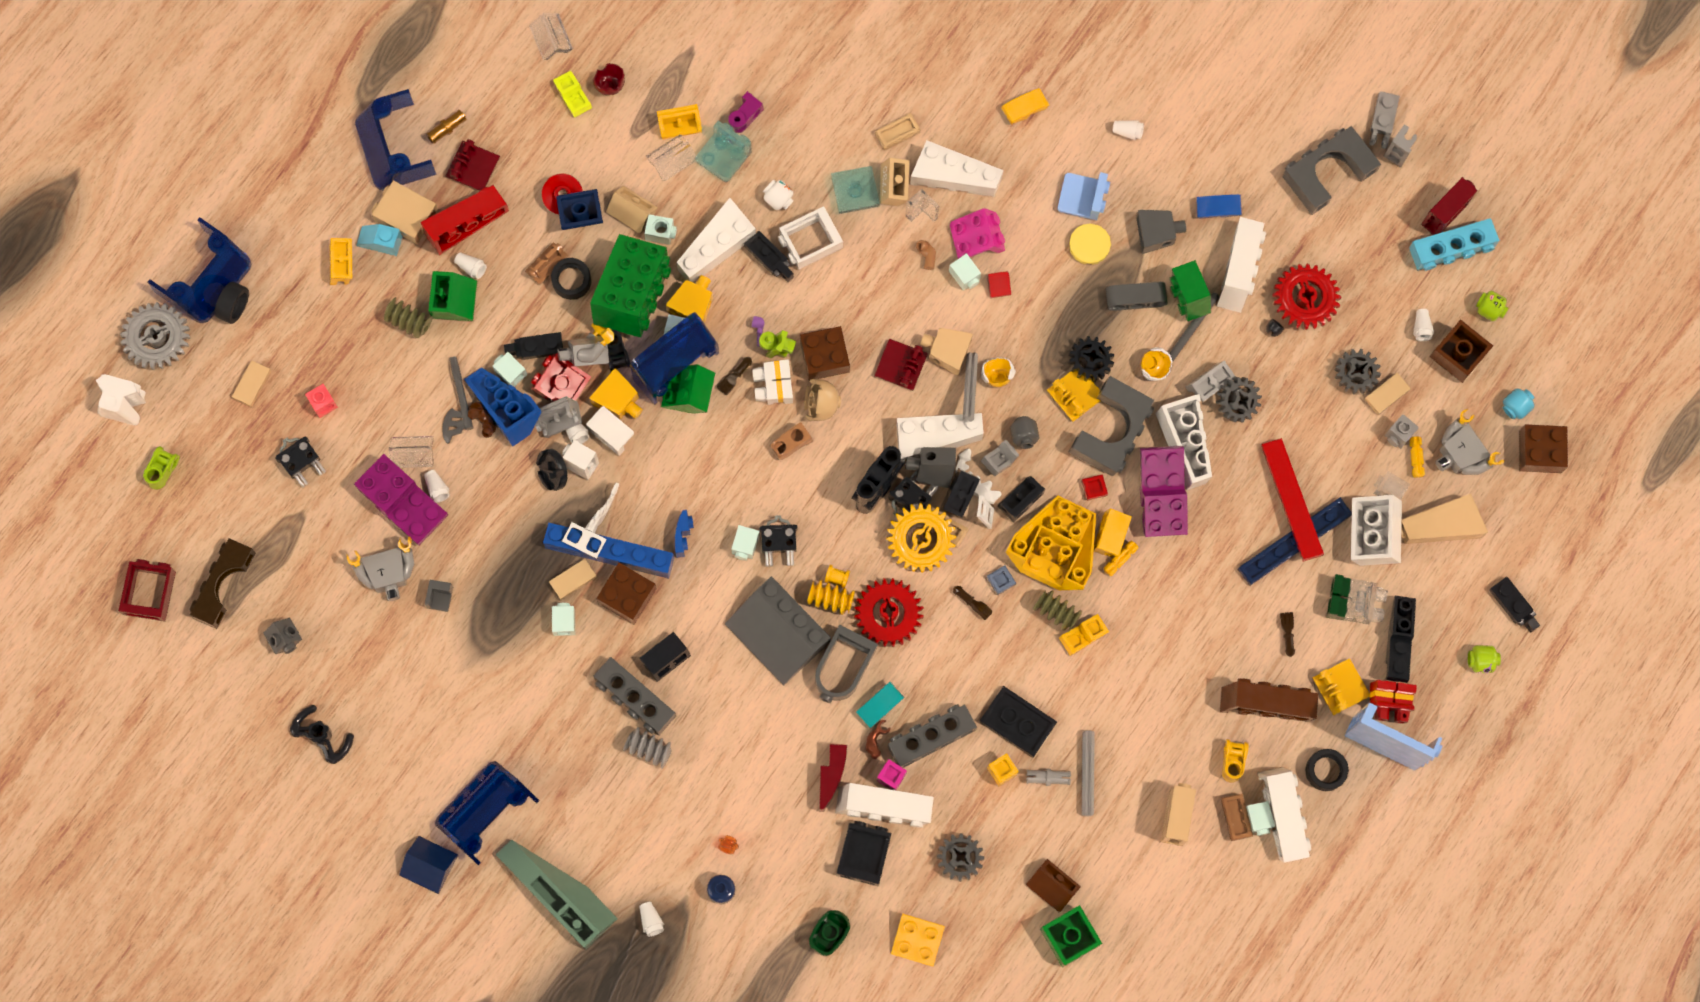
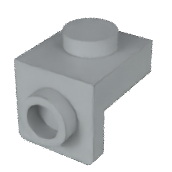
[1385,415,1418,449]
[981,440,1019,477]

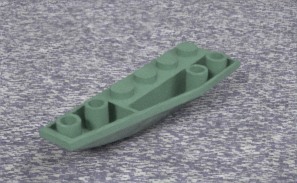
[496,840,618,950]

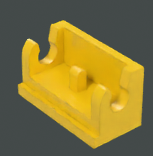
[657,104,702,140]
[329,238,352,285]
[1094,508,1132,557]

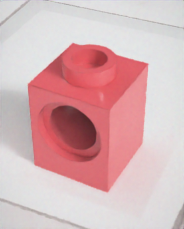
[305,384,338,418]

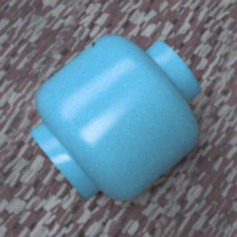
[1502,388,1534,420]

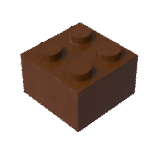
[1430,319,1493,383]
[800,326,850,381]
[1519,424,1568,473]
[596,562,657,625]

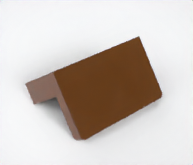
[1026,859,1081,912]

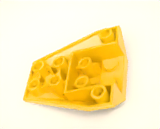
[1006,496,1096,591]

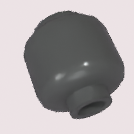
[1010,416,1040,449]

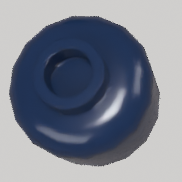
[707,874,736,905]

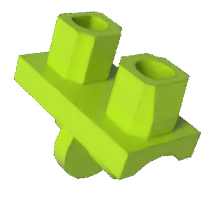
[759,330,796,358]

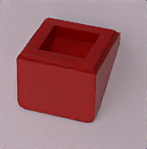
[987,271,1011,298]

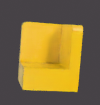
[987,753,1019,787]

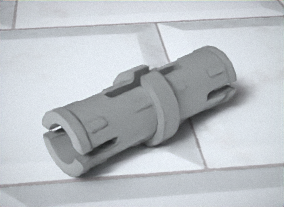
[1026,769,1071,786]

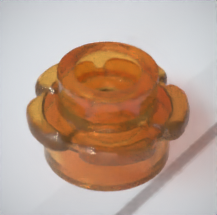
[718,835,739,855]

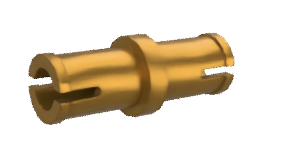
[426,110,467,144]

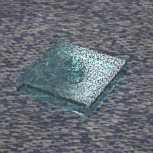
[831,166,880,214]

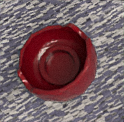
[593,63,625,96]

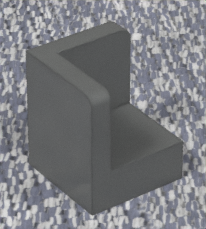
[425,579,454,612]

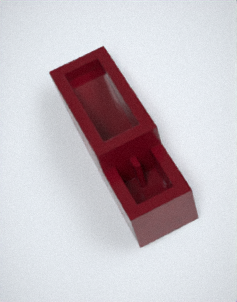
[819,744,847,812]

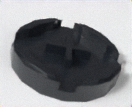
[536,449,568,491]

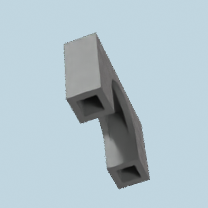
[1282,126,1381,215]
[1069,376,1154,476]

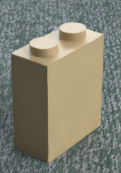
[372,180,439,245]
[1161,783,1196,846]

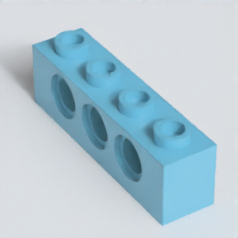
[1409,218,1500,271]

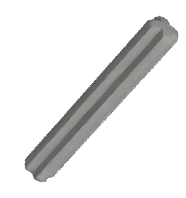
[963,352,978,422]
[1082,730,1095,817]

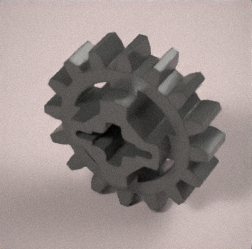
[1334,349,1381,395]
[1216,376,1262,423]
[937,833,985,882]

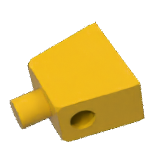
[666,275,713,329]
[589,368,643,419]

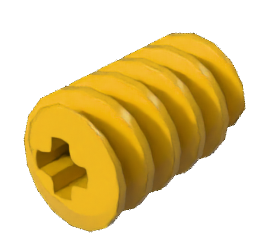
[807,580,855,615]

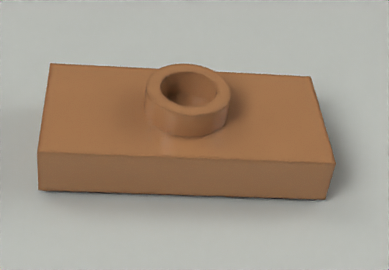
[1220,794,1253,841]

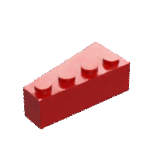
[420,185,509,255]

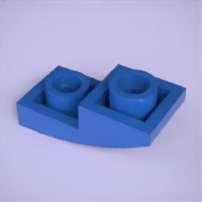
[1197,195,1242,219]
[675,510,694,558]

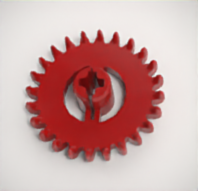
[1272,263,1341,330]
[854,578,924,647]

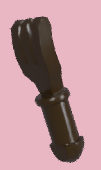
[717,357,752,395]
[953,586,992,620]
[1280,612,1295,657]

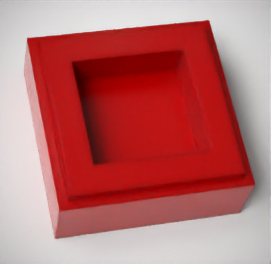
[1082,474,1108,501]

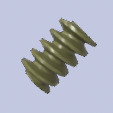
[384,297,433,338]
[1033,590,1082,633]

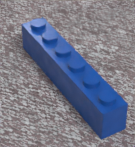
[543,523,674,579]

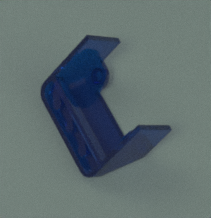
[355,89,437,190]
[147,217,252,323]
[630,312,719,405]
[435,761,540,866]

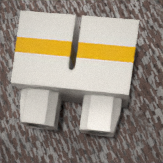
[752,359,793,405]

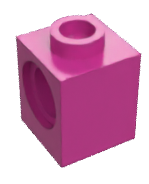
[876,759,907,791]

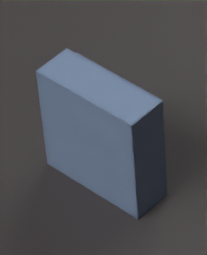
[987,566,1016,595]

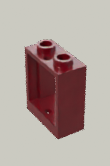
[1421,177,1478,235]
[118,559,176,622]

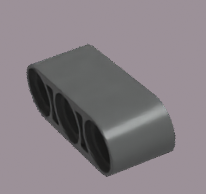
[1106,282,1168,311]

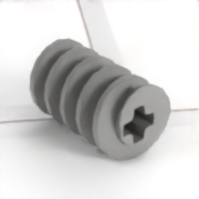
[623,727,672,769]

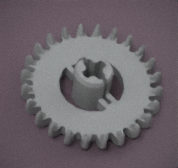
[120,302,191,370]

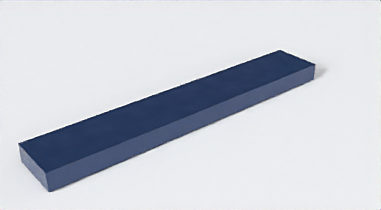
[1238,497,1352,586]

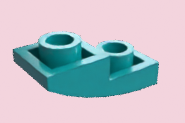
[856,681,904,728]

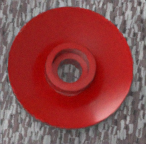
[542,173,583,215]

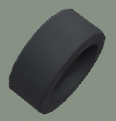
[551,258,592,300]
[215,281,249,324]
[1305,749,1349,792]

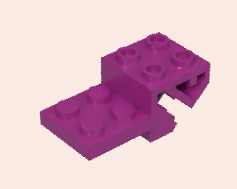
[1140,446,1188,537]
[354,454,448,546]

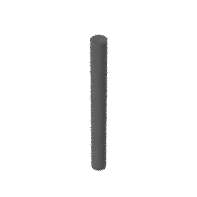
[1169,292,1220,361]

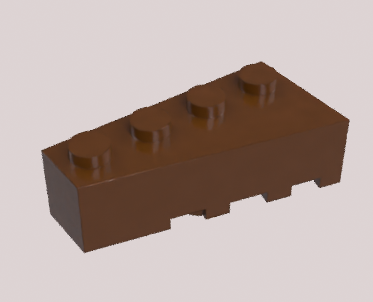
[1220,678,1319,722]

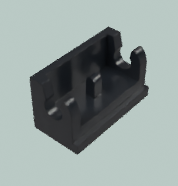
[941,468,980,518]
[997,476,1045,522]
[640,632,691,682]

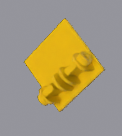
[1047,371,1101,422]
[1312,658,1370,716]
[891,914,945,967]

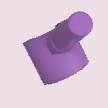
[752,316,765,346]

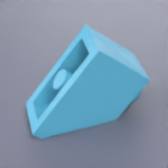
[356,224,403,256]

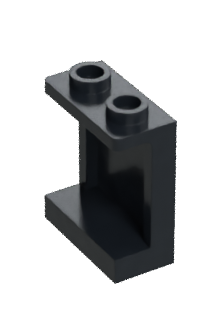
[836,821,892,887]

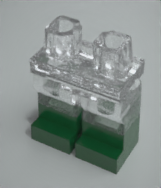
[1326,574,1388,625]

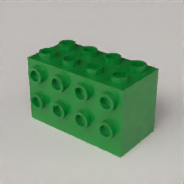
[590,234,671,338]

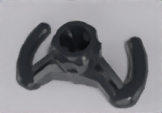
[290,705,354,764]

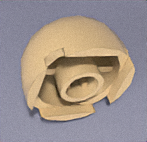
[804,379,841,421]

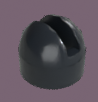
[1266,319,1285,337]

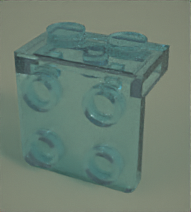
[696,121,752,182]

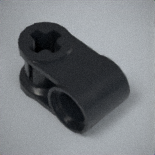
[607,330,631,372]

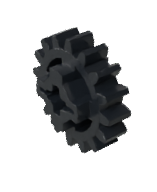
[1068,336,1114,382]

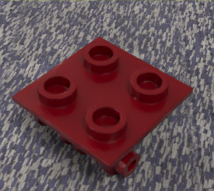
[445,139,500,191]
[874,338,928,391]

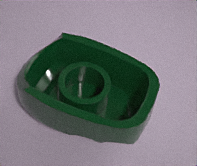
[809,910,851,956]

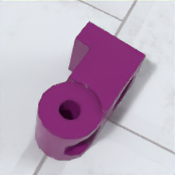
[728,91,764,133]

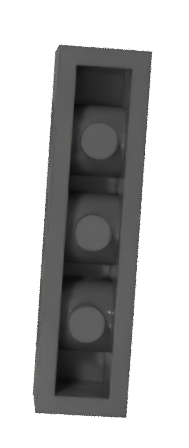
[594,657,676,735]
[888,704,977,768]

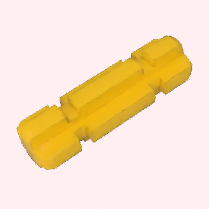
[1409,436,1425,478]
[1103,540,1138,576]

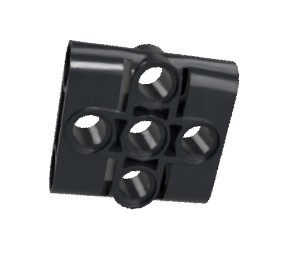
[851,446,905,514]

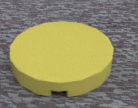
[1069,224,1111,265]

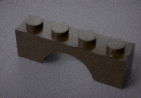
[190,538,256,629]

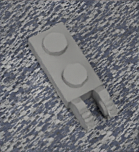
[1369,91,1400,149]

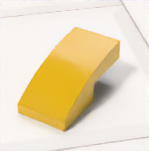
[1001,88,1049,124]
[1059,614,1109,656]

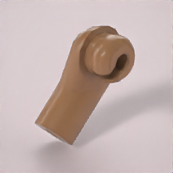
[916,240,936,270]

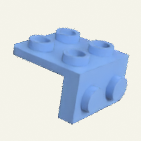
[1057,172,1110,220]

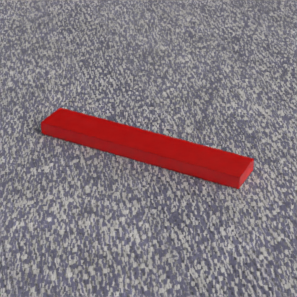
[1261,438,1324,562]

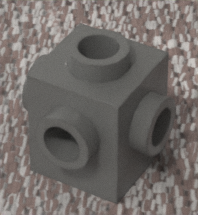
[263,618,302,655]

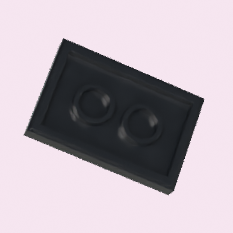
[979,686,1057,758]

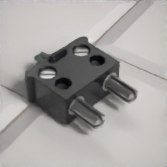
[275,436,326,487]
[888,471,938,516]
[759,515,798,567]

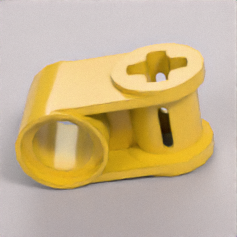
[1222,739,1249,783]

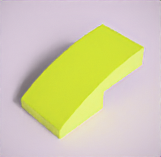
[553,71,592,118]

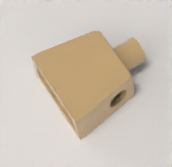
[920,328,973,376]

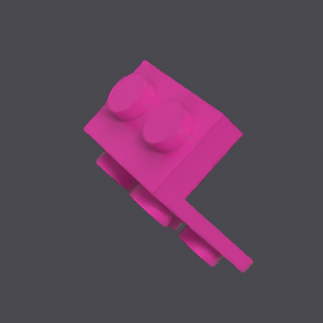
[950,208,1006,259]

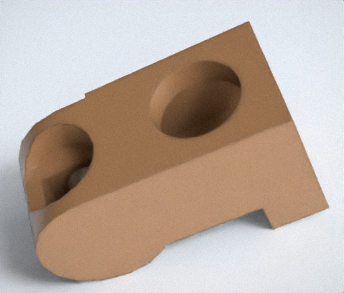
[770,422,813,460]

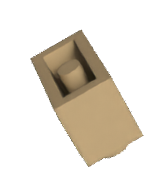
[880,158,909,206]

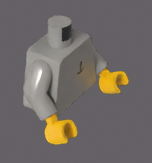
[558,323,614,366]
[1436,409,1504,475]
[346,536,414,601]

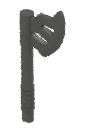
[442,356,473,444]

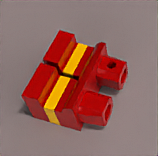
[1370,680,1417,724]

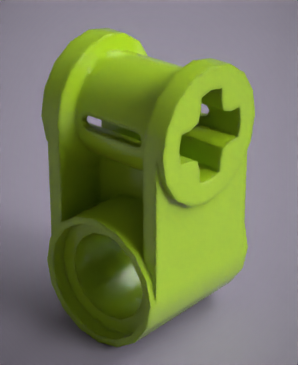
[143,446,180,490]

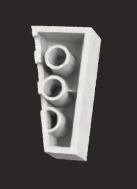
[1258,767,1311,863]

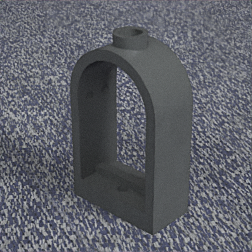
[815,625,878,704]

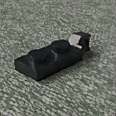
[744,231,794,282]
[504,332,563,360]
[1489,576,1540,633]

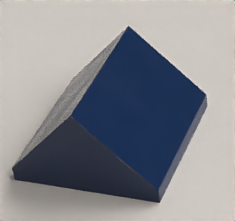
[556,189,603,230]
[399,836,458,894]

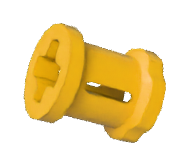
[824,565,850,589]

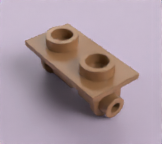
[525,242,569,285]

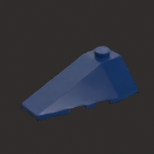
[464,368,542,447]

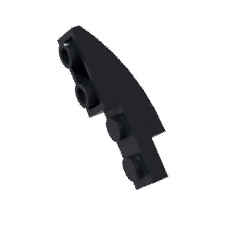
[1386,595,1416,683]

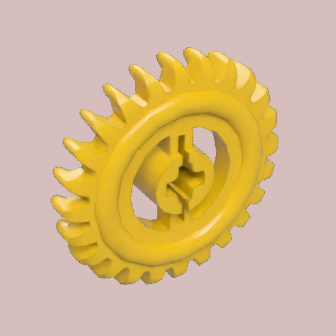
[886,502,957,573]

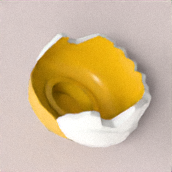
[1140,347,1173,381]
[981,357,1016,387]

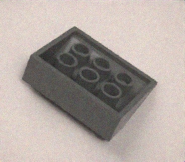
[725,576,831,686]

